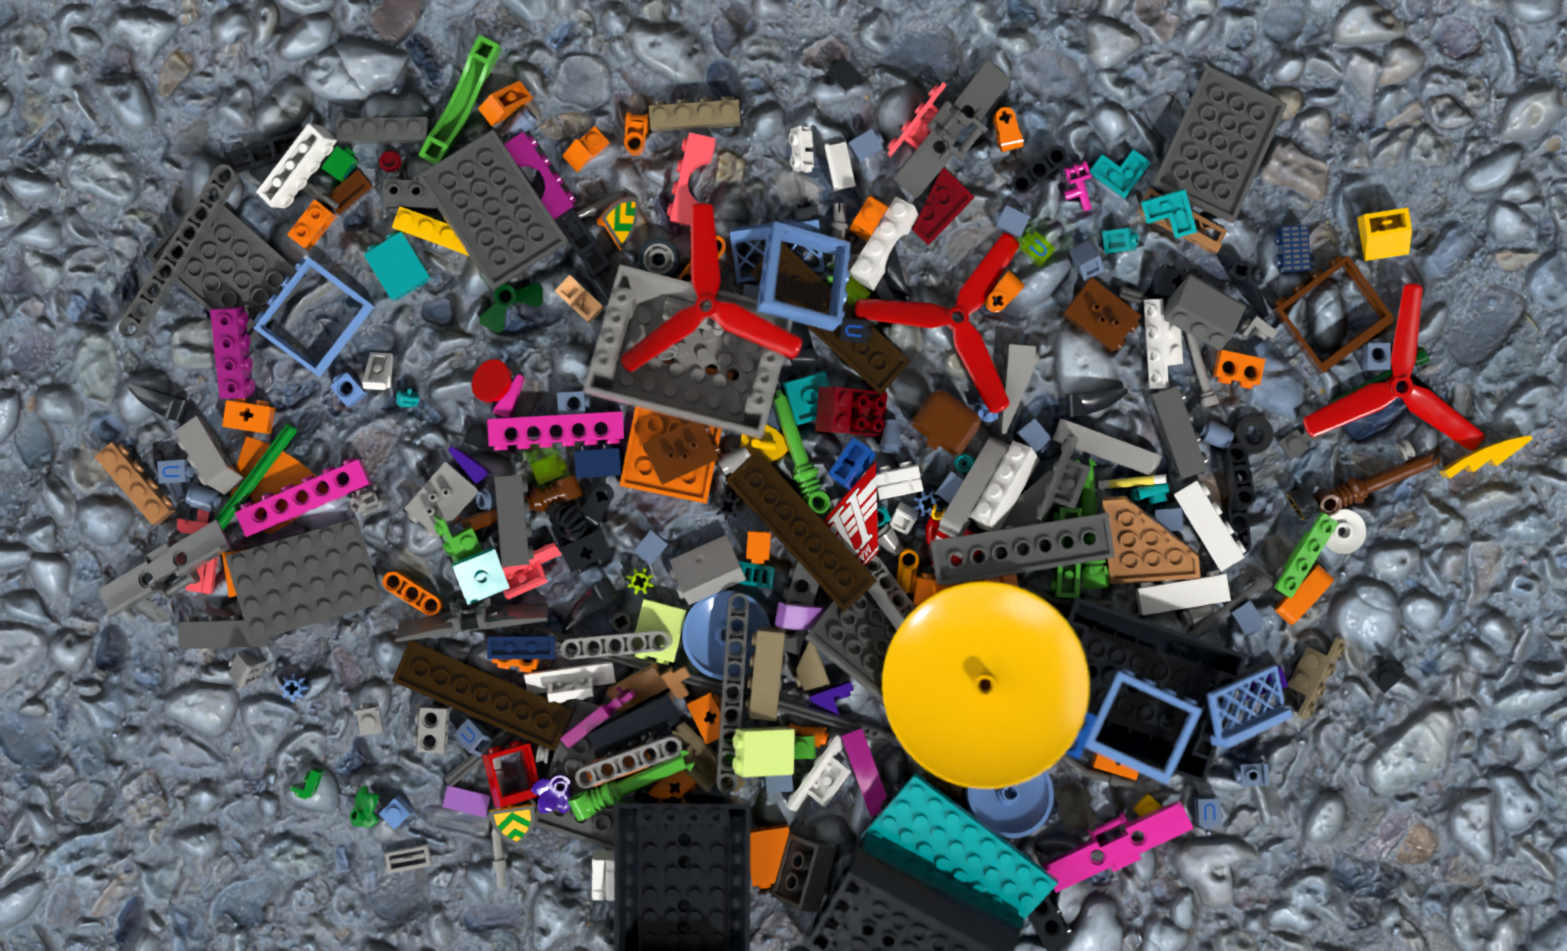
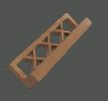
[1136,188,1227,255]

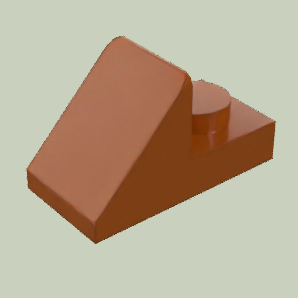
[562,126,610,173]

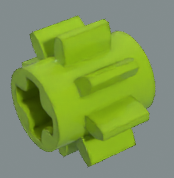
[627,568,654,594]

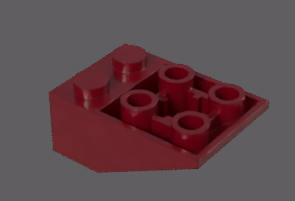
[815,386,887,437]

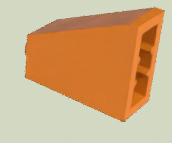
[750,823,789,889]

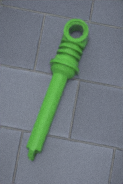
[772,389,830,515]
[1076,458,1109,590]
[568,749,694,821]

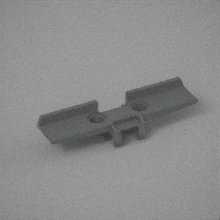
[893,60,1011,199]
[99,520,231,617]
[396,595,549,642]

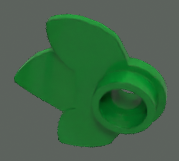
[350,786,379,828]

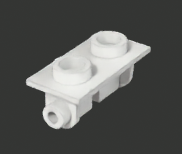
[789,126,814,174]

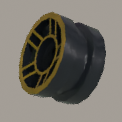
[1287,485,1319,520]

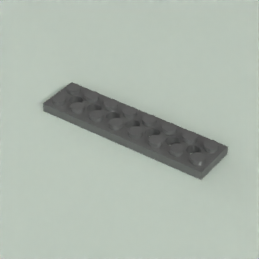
[930,512,1115,586]

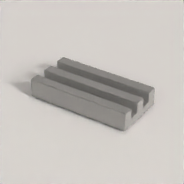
[384,843,433,874]

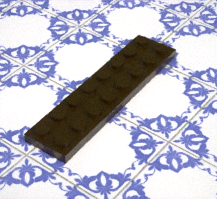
[749,242,910,395]
[725,450,878,612]
[392,640,574,752]

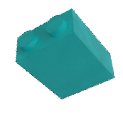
[363,231,433,302]

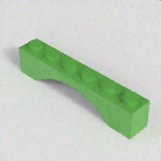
[419,35,502,165]

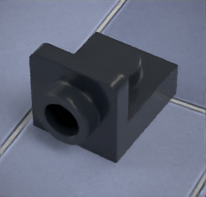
[792,201,819,221]
[1368,659,1407,694]

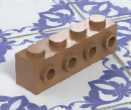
[94,442,176,525]

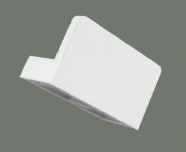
[824,142,855,191]

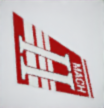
[824,461,878,566]

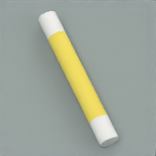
[1098,474,1167,490]

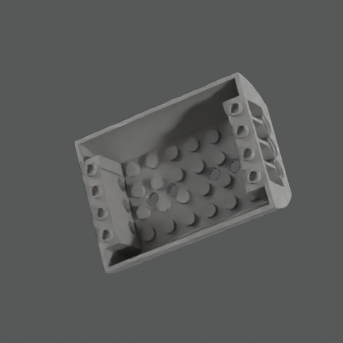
[584,265,793,439]

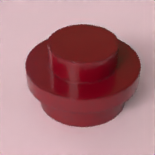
[379,150,402,173]

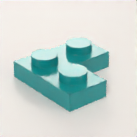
[1089,149,1151,199]
[1141,188,1197,239]

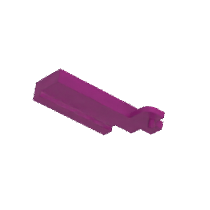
[560,686,637,748]

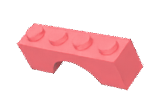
[667,133,716,227]

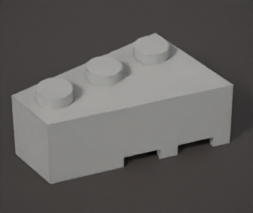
[175,416,245,495]

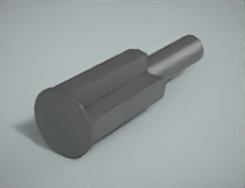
[302,180,339,209]
[1117,286,1154,304]

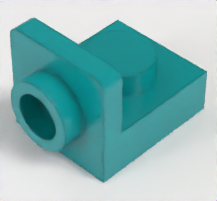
[1102,228,1139,254]

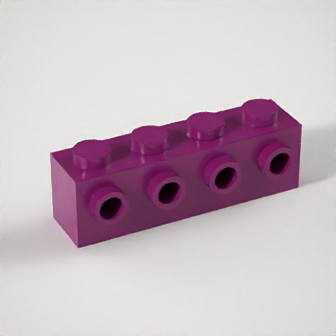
[210,306,255,399]

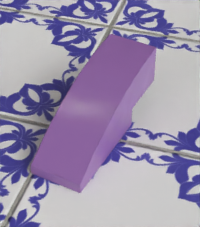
[775,603,827,630]

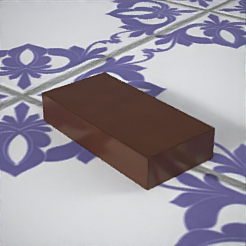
[327,169,374,216]

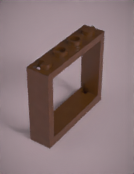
[1271,255,1395,374]

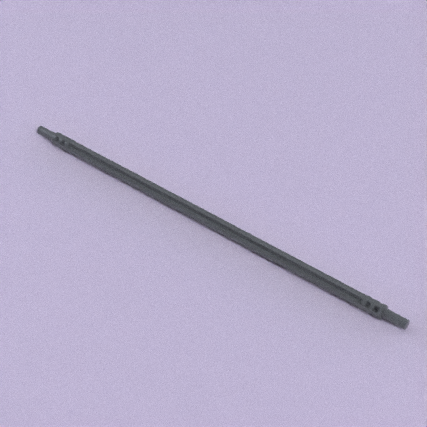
[504,623,901,744]

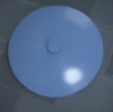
[682,590,771,680]
[965,770,1054,839]

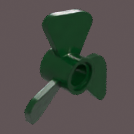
[479,272,543,333]

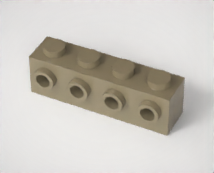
[649,97,741,132]
[746,626,786,721]

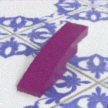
[841,727,887,816]

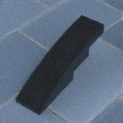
[224,129,304,176]
[554,207,617,297]

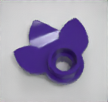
[531,774,572,814]

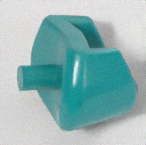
[396,388,420,407]

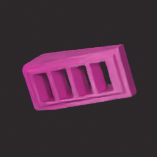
[492,374,525,418]

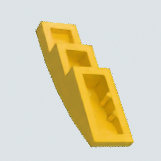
[1439,435,1532,478]

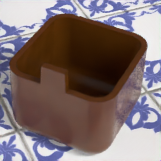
[909,390,981,456]

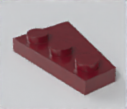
[912,167,975,246]

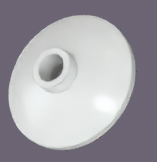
[1326,509,1366,554]

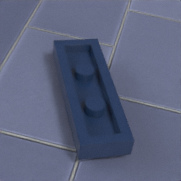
[487,636,556,659]

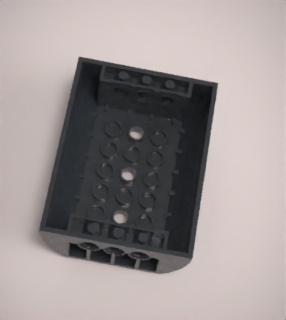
[1062,597,1248,784]

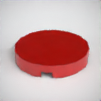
[471,359,512,403]

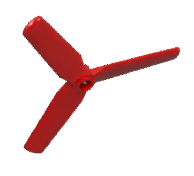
[621,203,802,372]
[854,232,1019,413]
[1303,283,1485,451]

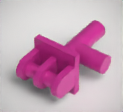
[1064,161,1092,211]

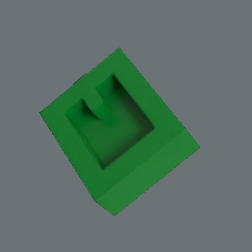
[290,767,325,799]

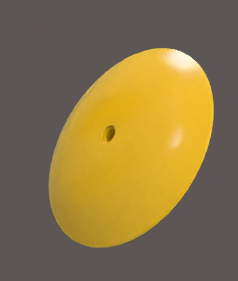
[882,582,1089,789]

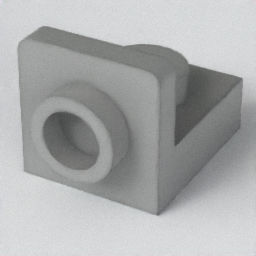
[1239,316,1278,340]
[354,702,384,736]

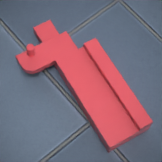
[177,509,219,594]

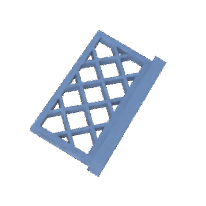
[729,216,825,283]
[1208,665,1292,748]

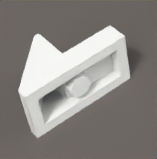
[363,352,393,390]

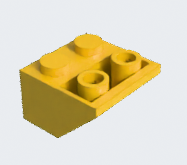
[1357,208,1412,261]

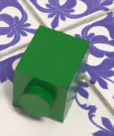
[321,146,359,182]

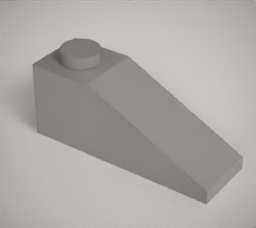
[228,651,267,688]

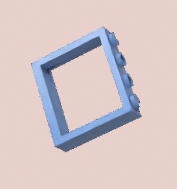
[757,221,852,331]
[254,256,375,377]
[1085,669,1202,785]

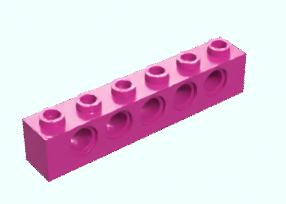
[487,412,624,450]
[235,457,373,537]

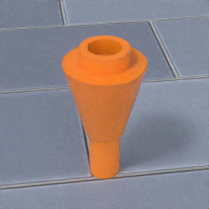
[789,723,829,749]

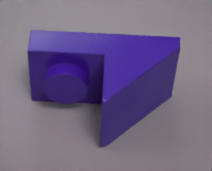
[809,680,854,715]

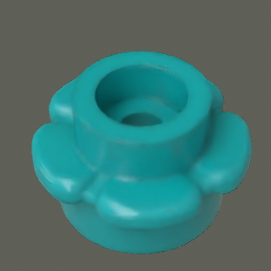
[954,453,975,474]

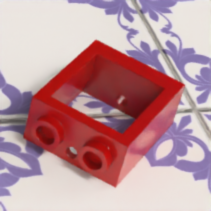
[482,740,539,808]

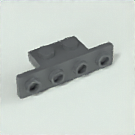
[1036,435,1091,522]

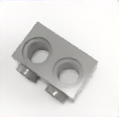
[414,705,450,754]

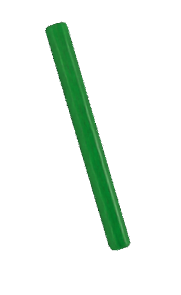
[214,423,297,530]

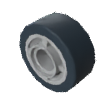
[638,238,680,278]

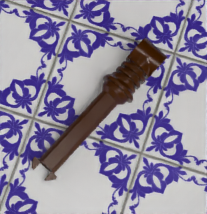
[1313,454,1440,516]
[453,474,583,531]

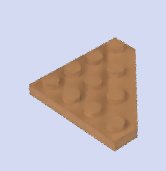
[1102,496,1200,584]

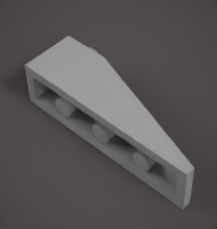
[999,344,1039,434]

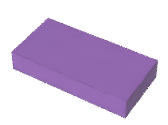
[442,785,492,818]

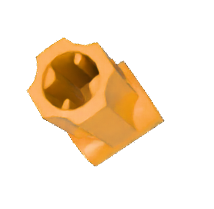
[896,548,919,593]

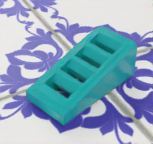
[738,561,775,589]

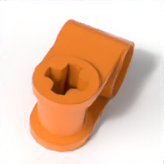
[993,107,1023,153]
[624,111,650,156]
[985,270,1025,313]

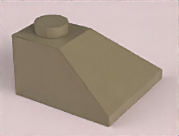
[794,641,829,691]

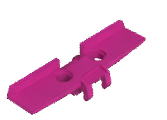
[1042,800,1194,893]

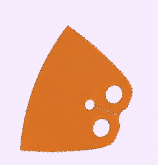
[231,436,328,533]

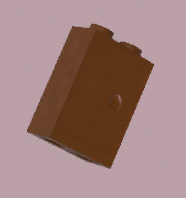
[1062,278,1141,352]
[643,421,721,485]

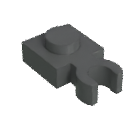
[1277,428,1321,460]

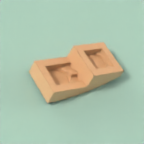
[555,275,604,324]

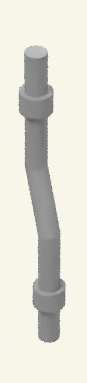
[492,757,507,888]

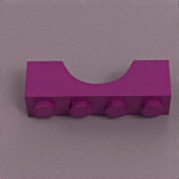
[504,132,576,220]

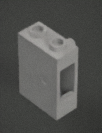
[404,461,481,538]
[669,535,746,605]

